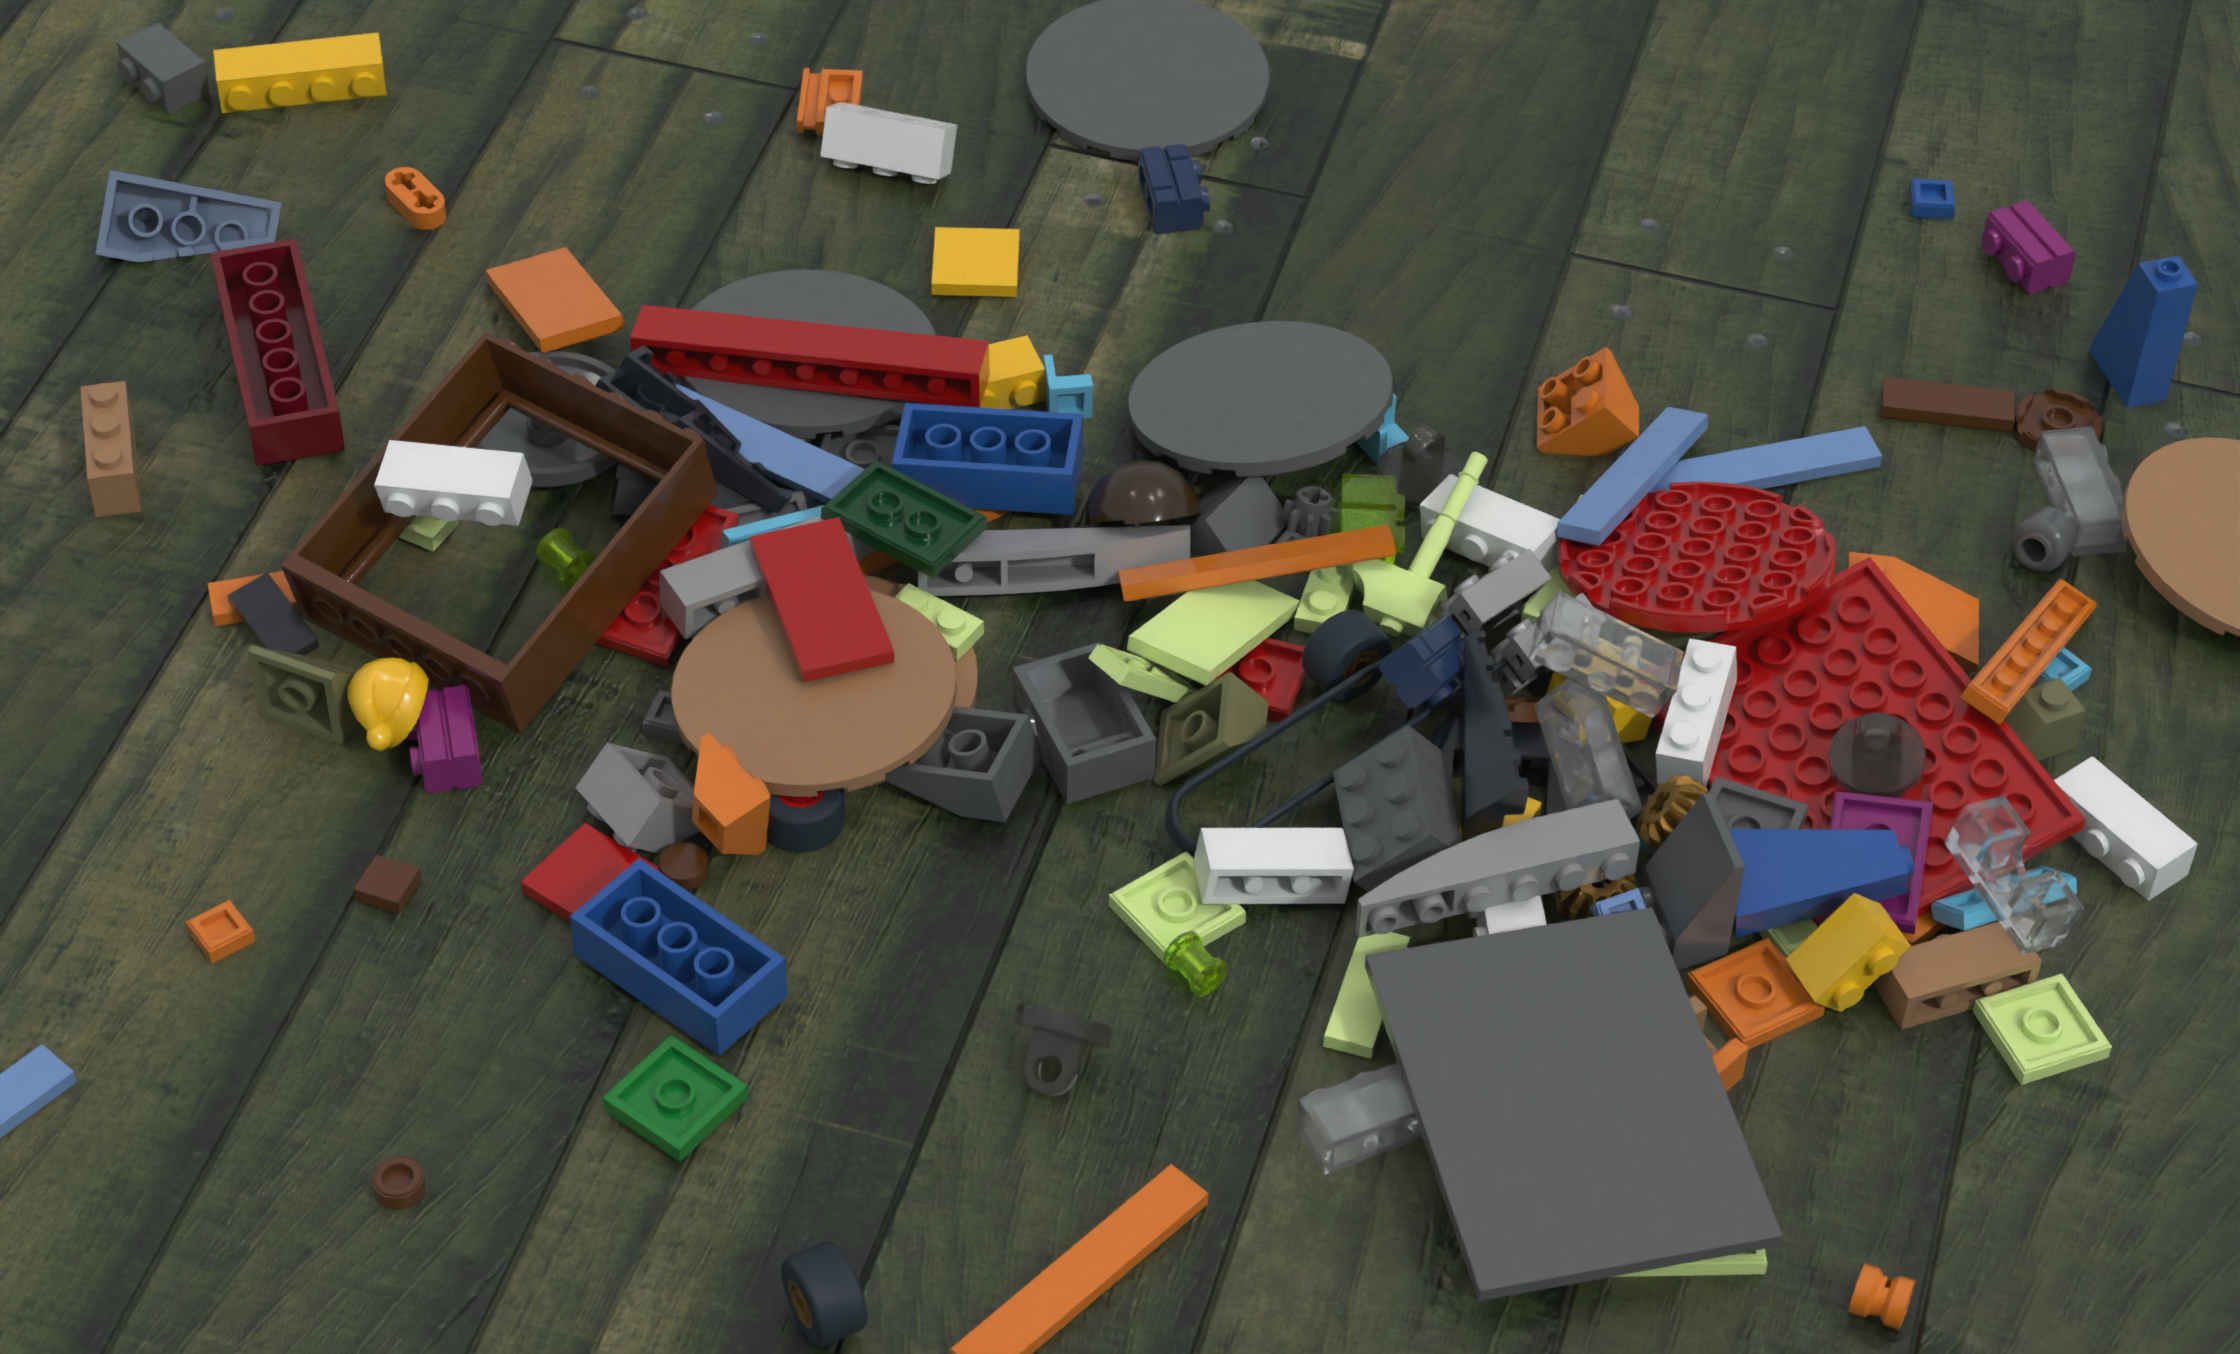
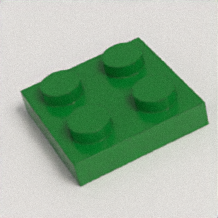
[602,1035,748,1162]

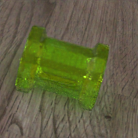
[536,528,596,587]
[1163,931,1228,997]

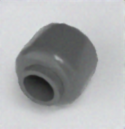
[2010,506,2077,572]

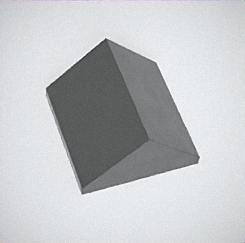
[1174,476,1289,556]

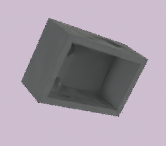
[1012,642,1156,804]

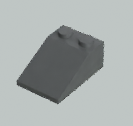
[885,706,1041,822]
[1637,793,1745,970]

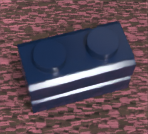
[1138,144,1210,234]
[1379,615,1464,709]

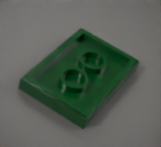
[821,460,987,578]

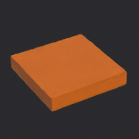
[1685,937,1825,1050]

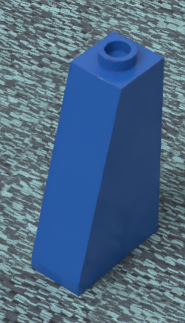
[2089,255,2198,408]
[1729,829,1914,938]

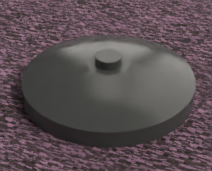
[476,351,617,487]

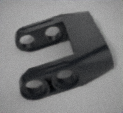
[1431,714,1574,815]

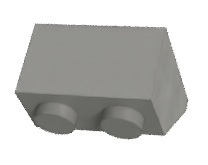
[575,743,700,853]

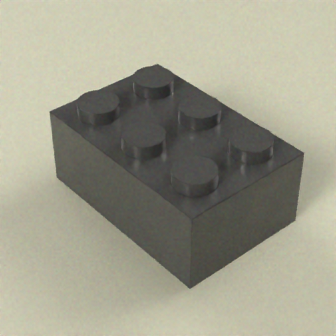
[1333,725,1463,892]

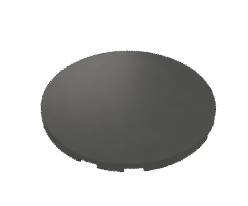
[1026,0,1269,161]
[680,269,936,439]
[1128,321,1394,477]

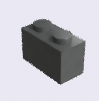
[117,22,210,114]

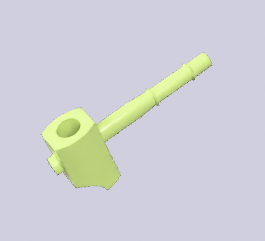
[1352,452,1488,637]

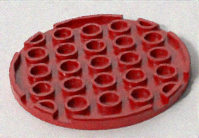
[1558,482,1837,633]

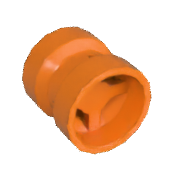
[1848,1263,1916,1331]

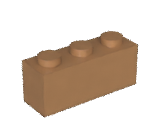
[80,381,141,517]
[1874,917,2042,1030]

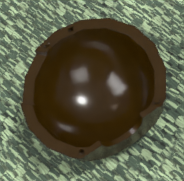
[1085,460,1201,528]

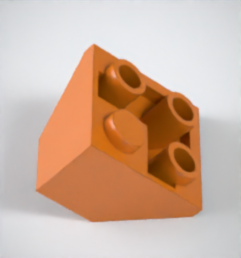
[1537,347,1639,457]
[692,732,771,855]

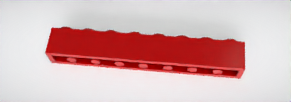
[630,305,990,408]

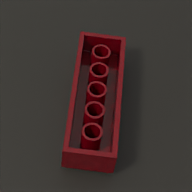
[210,238,345,466]

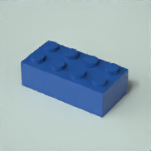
[892,403,1084,515]
[570,858,787,1056]

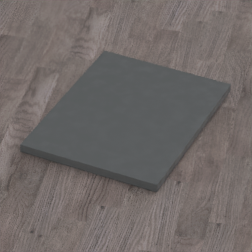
[1365,907,1783,1301]

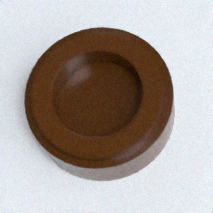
[659,842,709,890]
[372,1156,426,1209]

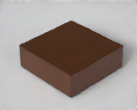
[353,854,422,914]

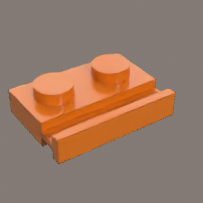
[797,68,863,135]

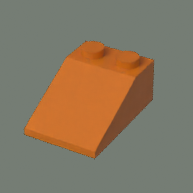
[1846,552,1979,671]

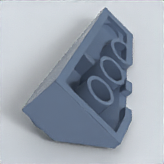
[95,170,282,263]

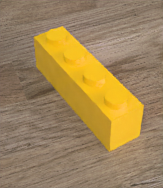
[213,32,387,113]

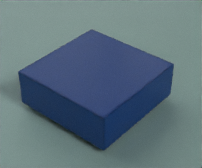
[1908,179,1955,219]

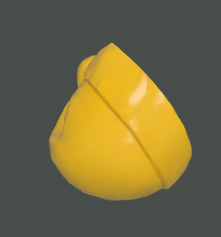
[347,657,429,751]

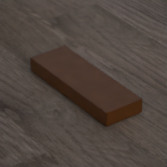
[1880,377,2015,432]

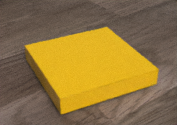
[932,227,1020,297]

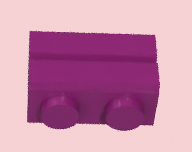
[1981,200,2076,295]
[408,685,483,793]

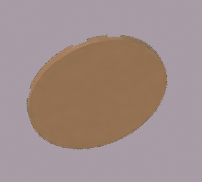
[2120,437,2240,636]
[671,590,957,797]

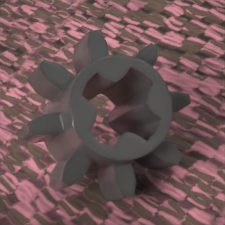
[1282,486,1341,538]

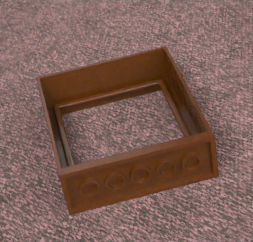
[281,332,718,734]

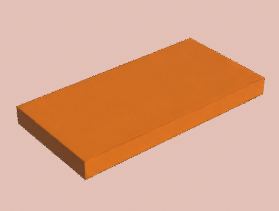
[485,247,625,353]

